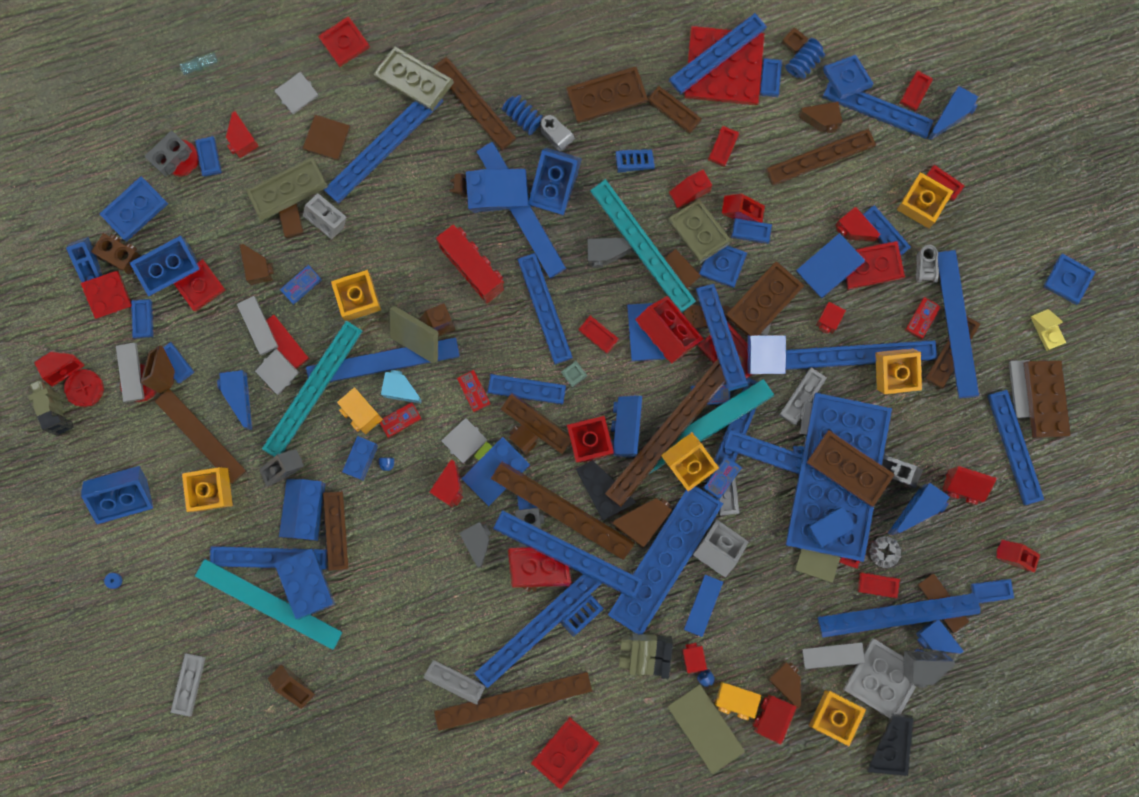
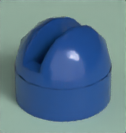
[379,457,394,471]
[697,669,715,687]

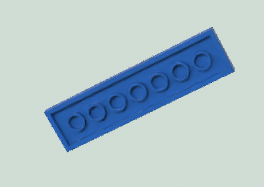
[608,486,724,635]

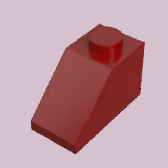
[226,111,259,158]
[669,169,712,208]
[721,194,765,223]
[835,207,881,242]
[34,352,85,387]
[996,539,1040,573]

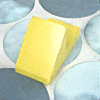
[1031,309,1066,351]

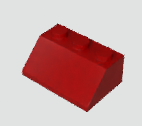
[635,296,704,364]

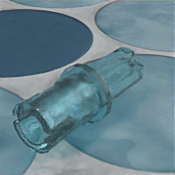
[180,53,218,75]

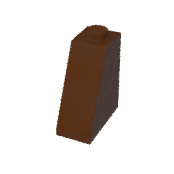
[419,303,456,337]
[612,498,672,548]

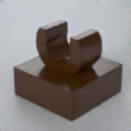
[450,173,468,197]

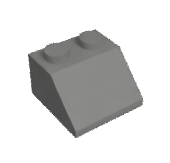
[693,520,749,578]

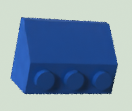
[130,236,200,296]
[610,396,642,458]
[81,466,153,524]
[279,479,326,541]

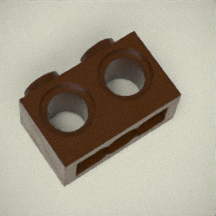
[91,233,141,275]

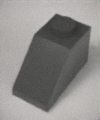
[259,449,304,487]
[459,522,491,568]

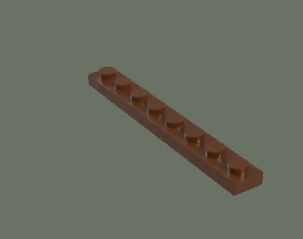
[491,461,634,560]
[434,672,592,731]

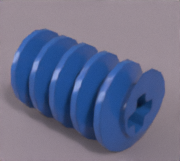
[785,38,825,79]
[502,95,543,135]

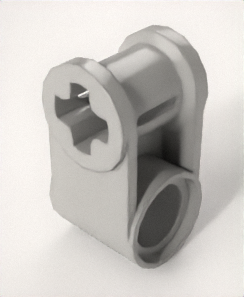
[541,115,575,152]
[916,245,939,282]

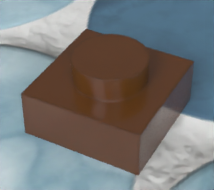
[782,27,808,54]

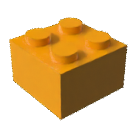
[897,172,953,229]
[331,270,381,322]
[875,348,922,394]
[661,432,719,491]
[182,467,233,512]
[809,690,866,746]

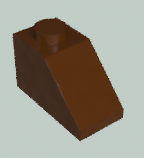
[799,102,843,133]
[240,244,274,285]
[141,345,175,393]
[509,424,539,456]
[767,662,801,708]
[268,664,315,709]

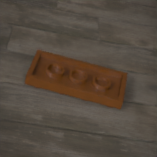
[566,66,648,124]
[726,261,804,336]
[1024,361,1071,438]
[806,430,895,507]

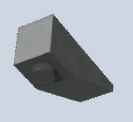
[587,238,634,268]
[882,455,923,488]

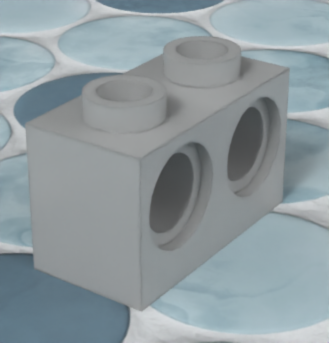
[303,193,347,240]

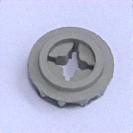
[870,537,901,568]

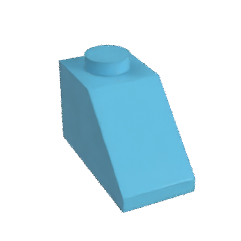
[381,370,422,404]

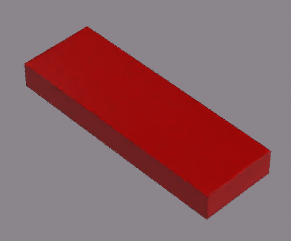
[266,315,309,369]

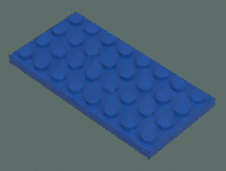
[785,393,892,562]

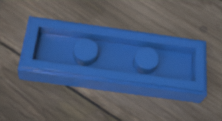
[863,205,911,256]
[684,575,723,637]

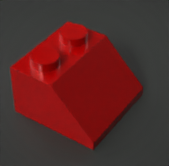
[430,459,463,508]
[942,466,997,505]
[753,695,797,745]

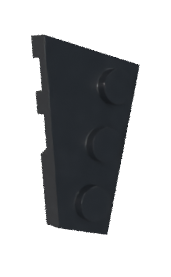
[576,460,637,521]
[867,714,914,776]

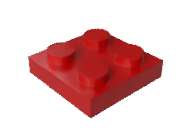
[318,16,370,67]
[174,259,226,312]
[80,270,131,319]

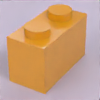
[337,387,383,435]
[714,682,761,720]

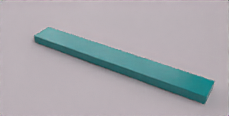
[590,179,696,312]
[262,320,363,457]
[648,379,774,475]
[195,559,343,650]

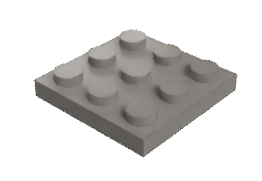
[843,638,915,718]

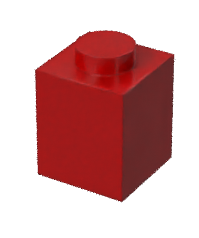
[816,302,846,334]
[681,642,707,673]

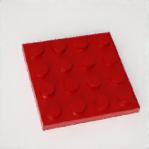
[684,26,765,106]

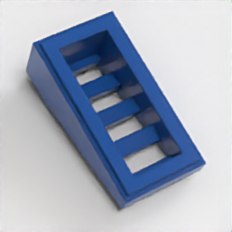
[615,150,655,173]
[561,594,604,637]

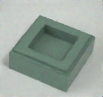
[561,361,588,388]

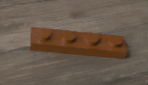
[926,316,981,389]
[501,393,571,454]
[323,491,349,571]

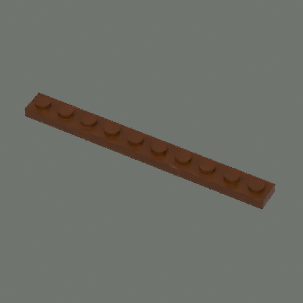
[605,355,743,507]

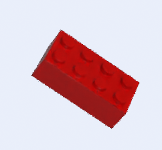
[436,224,504,304]

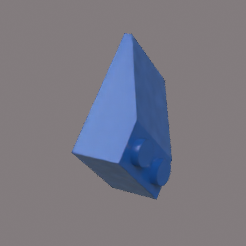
[529,148,582,215]
[466,169,529,213]
[462,437,530,506]
[888,483,949,535]

